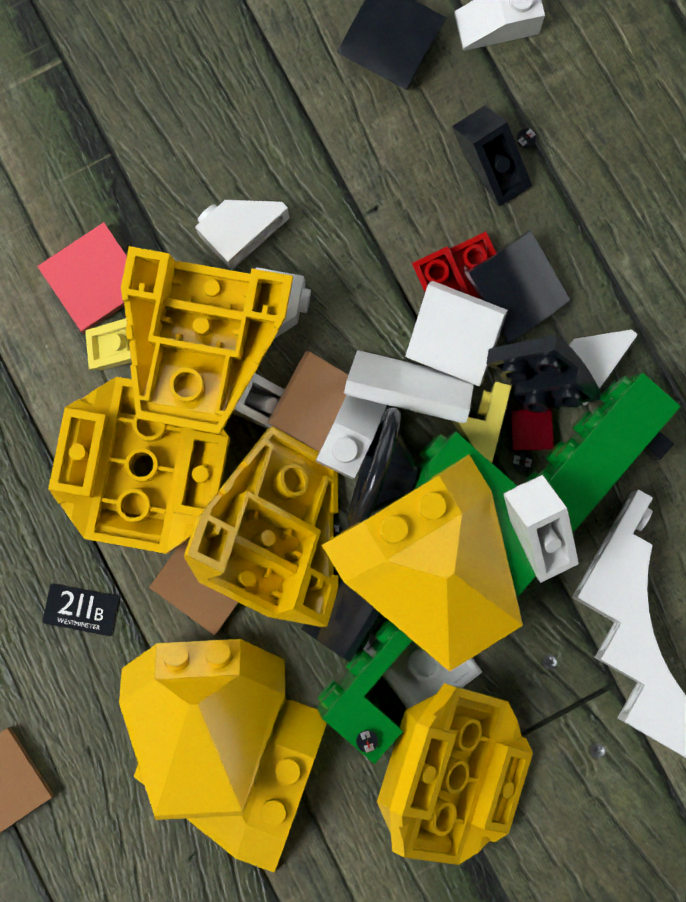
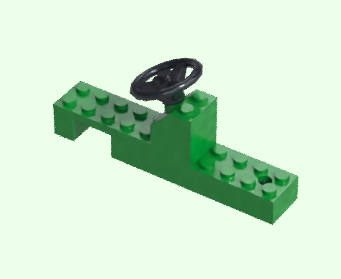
[317,373,681,765]

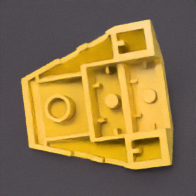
[121,246,294,434]
[184,426,338,627]
[321,455,523,672]
[119,639,286,820]
[134,700,327,873]

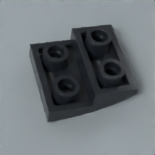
[337,0,447,90]
[465,230,570,343]
[486,335,601,413]
[301,570,383,662]

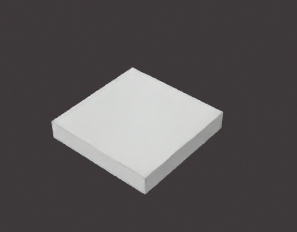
[405,281,508,387]

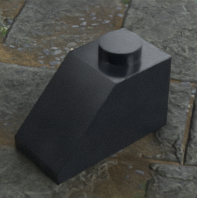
[452,105,532,207]

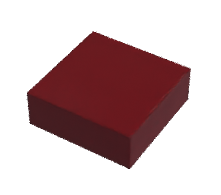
[510,409,554,452]

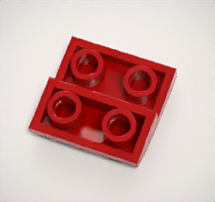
[412,231,495,299]

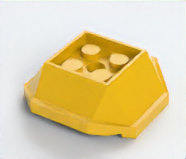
[48,377,230,554]
[377,683,533,865]

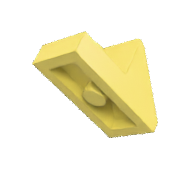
[85,319,131,371]
[452,382,511,463]

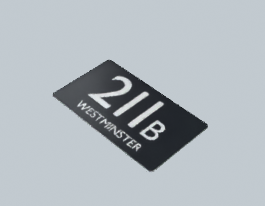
[42,584,119,636]

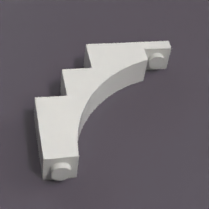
[572,489,686,758]

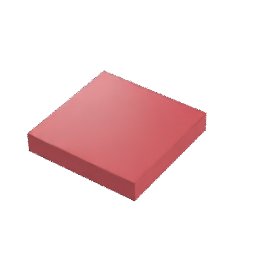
[37,222,127,334]

